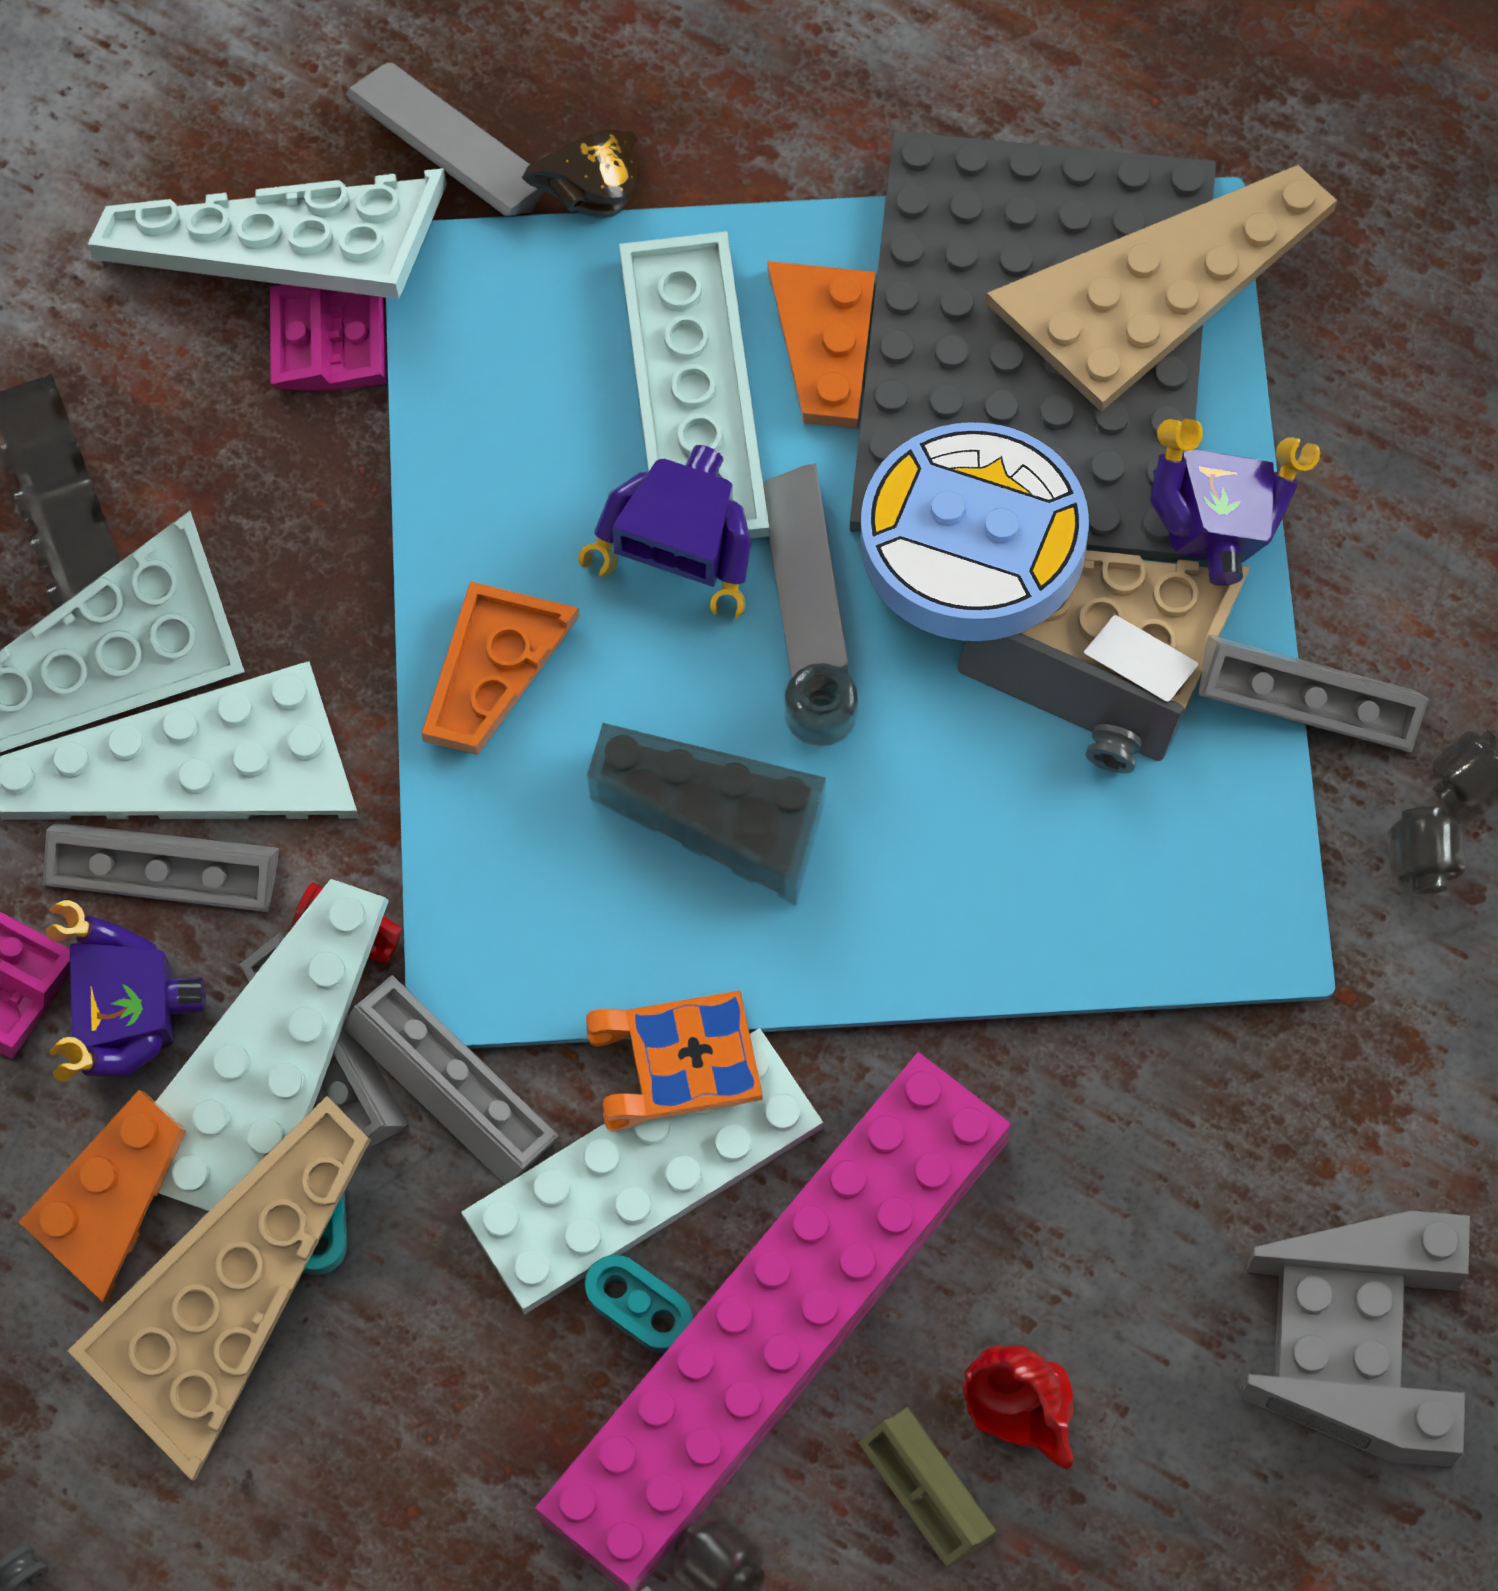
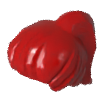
[962,1345,1074,1469]

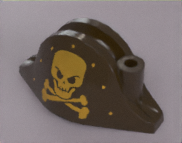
[522,130,639,217]

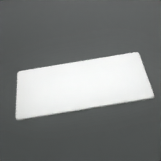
[1084,615,1199,702]

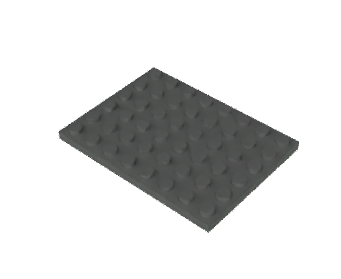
[849,131,1216,563]

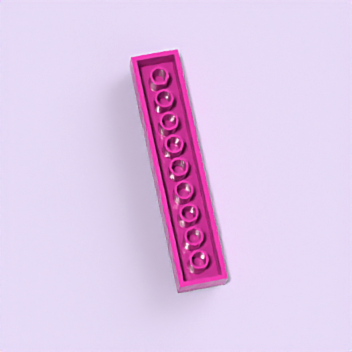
[535,1052,1011,1591]

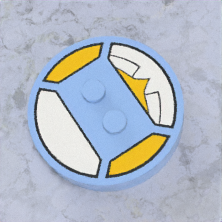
[861,422,1089,641]

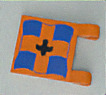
[586,990,763,1132]

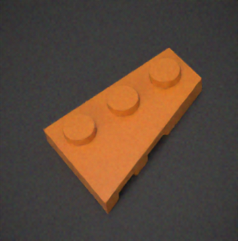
[767,261,876,428]
[421,581,579,755]
[19,1090,186,1303]

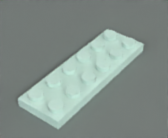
[619,231,769,539]
[461,1028,823,1315]

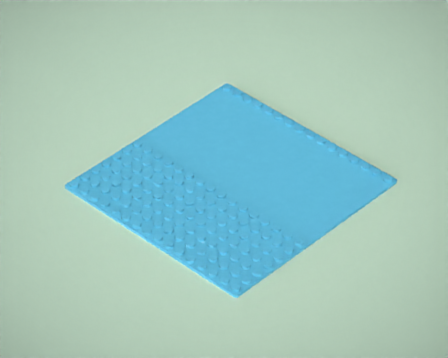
[386,177,1335,1049]

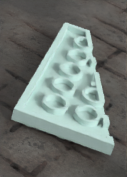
[88,168,447,299]
[0,510,245,752]
[0,661,359,820]
[156,879,389,1211]

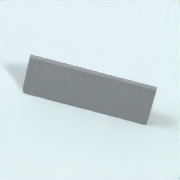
[346,63,544,216]
[763,463,849,689]
[1199,635,1429,753]
[42,823,279,912]
[239,932,408,1149]
[344,975,559,1185]

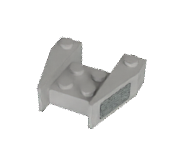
[1240,1211,1470,1468]

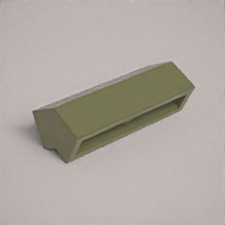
[858,1407,996,1567]

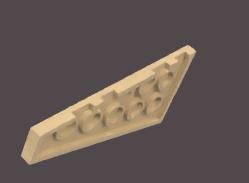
[986,165,1337,412]
[872,550,1250,718]
[68,1096,371,1481]

